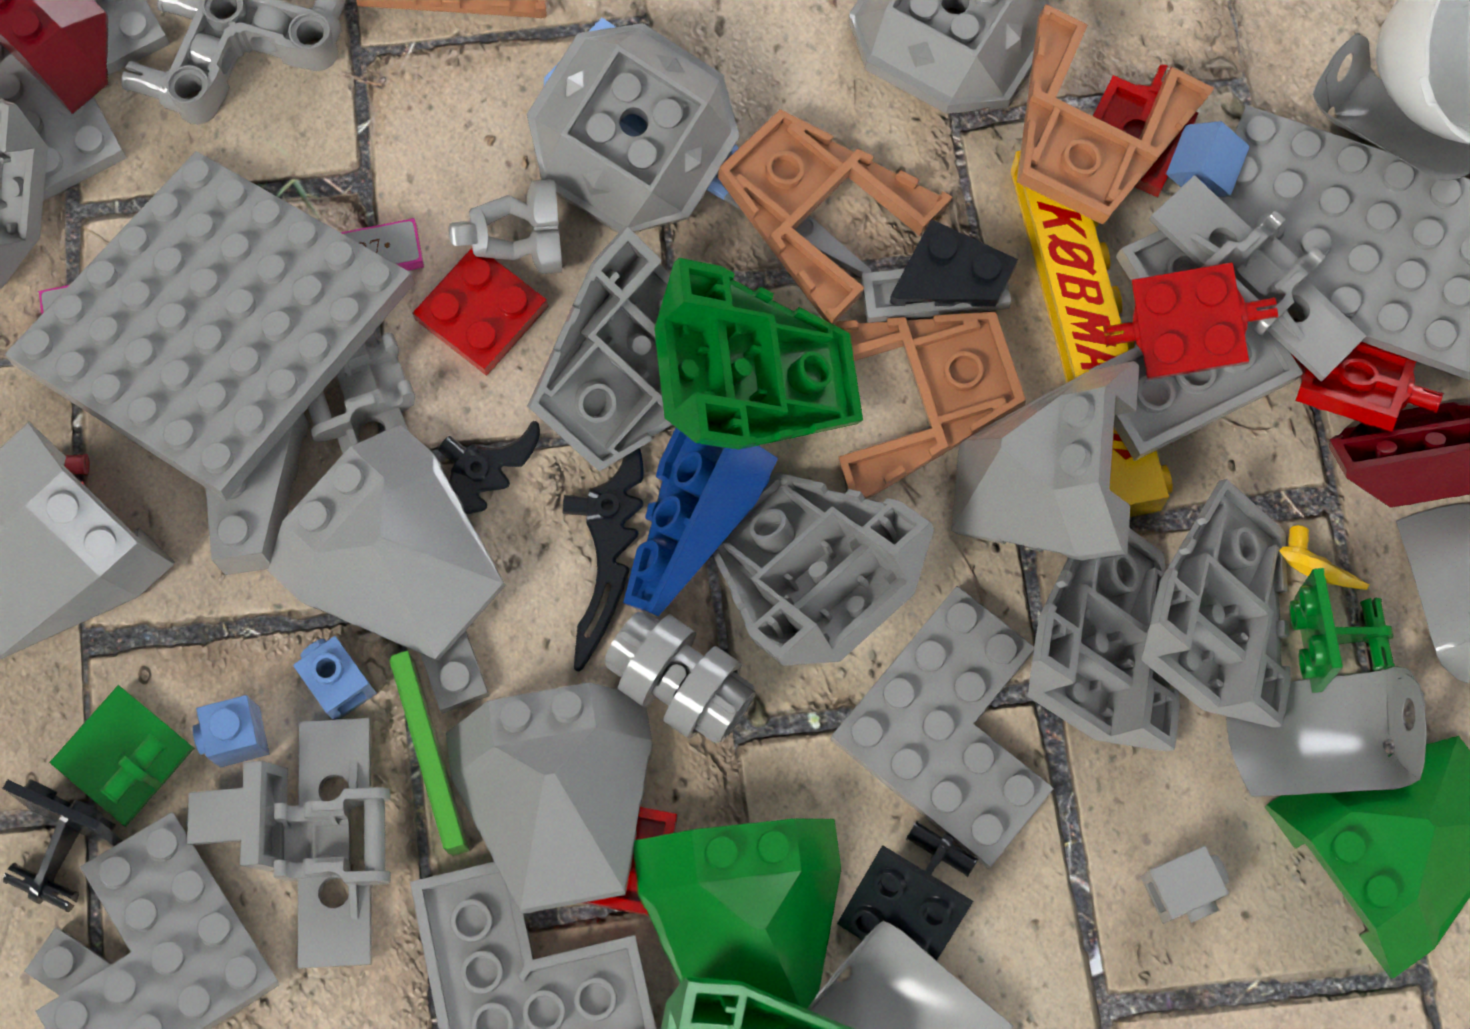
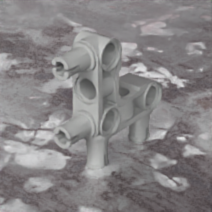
[121,0,346,125]

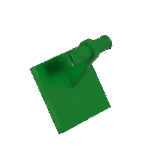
[1289,568,1395,693]
[49,685,195,827]

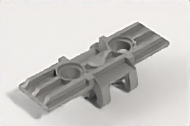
[1149,175,1366,381]
[308,332,415,454]
[274,718,391,969]

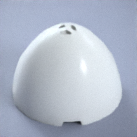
[1376,0,1470,145]

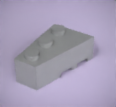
[205,413,310,575]

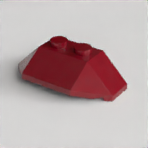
[0,0,108,114]
[1329,402,1470,508]

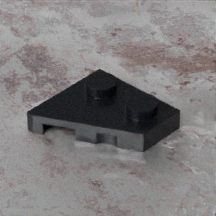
[890,219,1018,307]

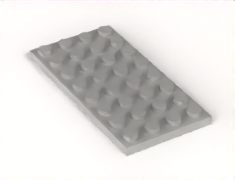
[1216,105,1470,380]

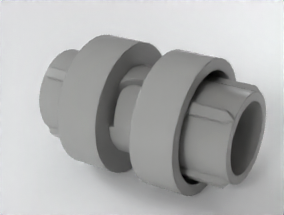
[605,611,756,743]

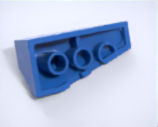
[623,428,778,617]

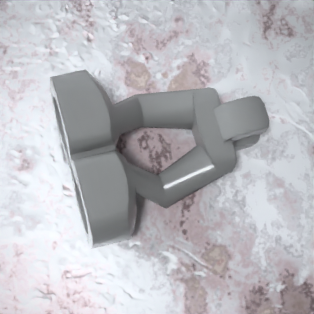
[449,179,562,274]

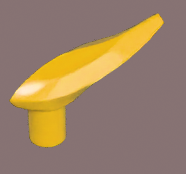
[1279,525,1370,590]

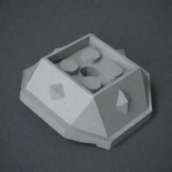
[849,0,1050,114]
[527,23,740,233]

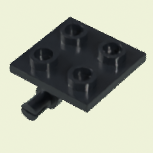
[2,779,123,912]
[837,821,979,961]

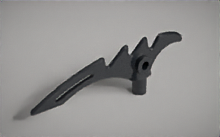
[438,421,540,515]
[563,448,644,672]

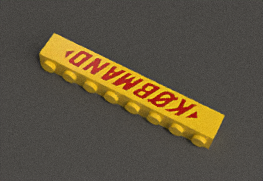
[1010,151,1173,517]

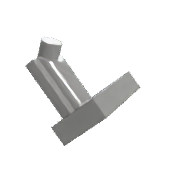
[186,761,288,871]

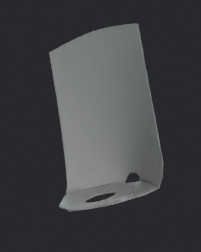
[1313,32,1470,181]
[1396,504,1470,683]
[1226,667,1427,797]
[807,921,1014,1029]

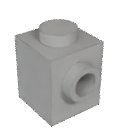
[1141,846,1229,924]

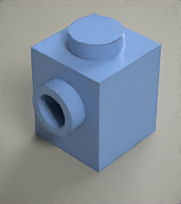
[1166,121,1250,197]
[293,636,377,720]
[192,695,270,768]

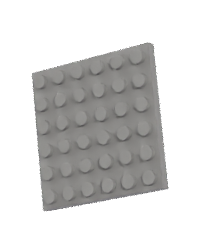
[5,151,415,501]

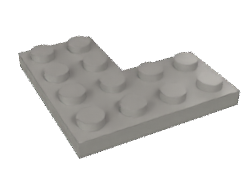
[0,0,170,201]
[1089,230,1303,461]
[830,586,1054,869]
[35,812,279,1029]
[410,862,656,1029]

